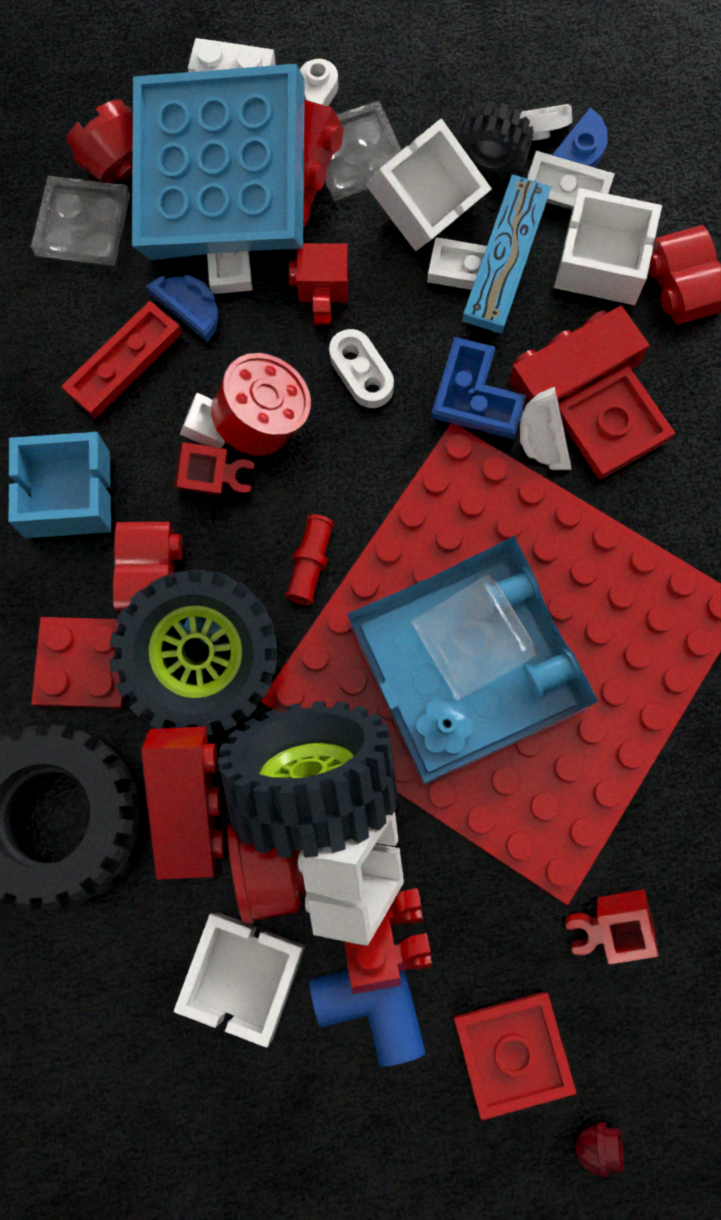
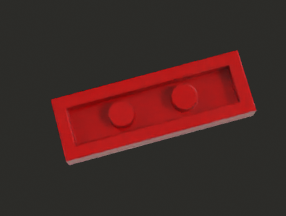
[61,301,182,419]

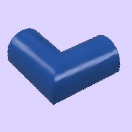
[431,337,526,440]
[309,968,426,1067]

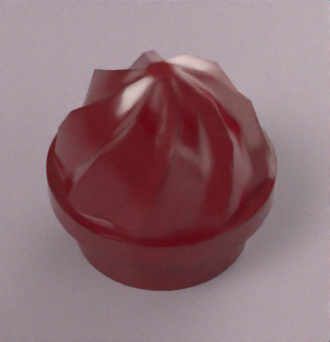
[575,1122,624,1178]

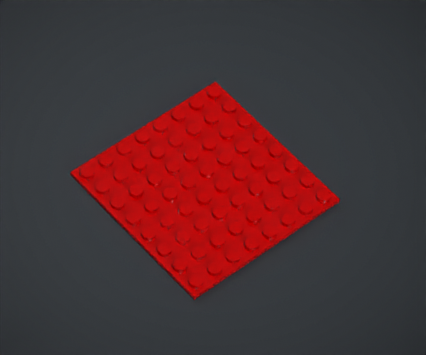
[260,424,721,906]

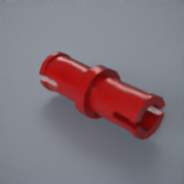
[285,514,334,606]

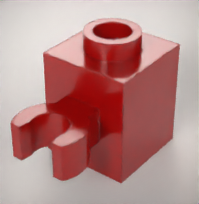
[289,243,349,325]
[174,442,254,495]
[566,889,658,964]

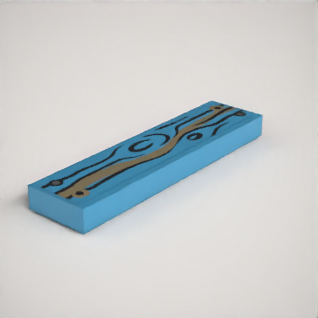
[462,174,551,334]

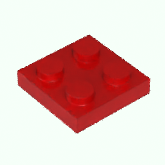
[558,365,676,480]
[31,617,126,710]
[453,991,576,1120]

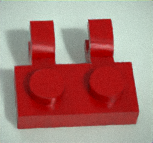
[344,888,432,994]

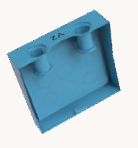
[132,64,305,260]
[347,536,598,785]

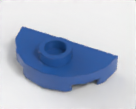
[552,107,607,168]
[146,275,219,342]

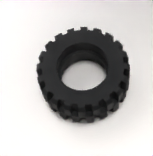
[0,725,146,911]

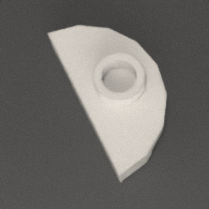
[519,104,572,140]
[520,387,571,470]

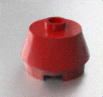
[66,100,133,184]

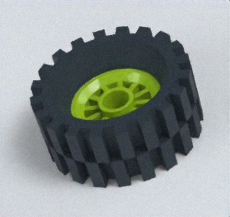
[109,570,277,736]
[218,701,398,858]

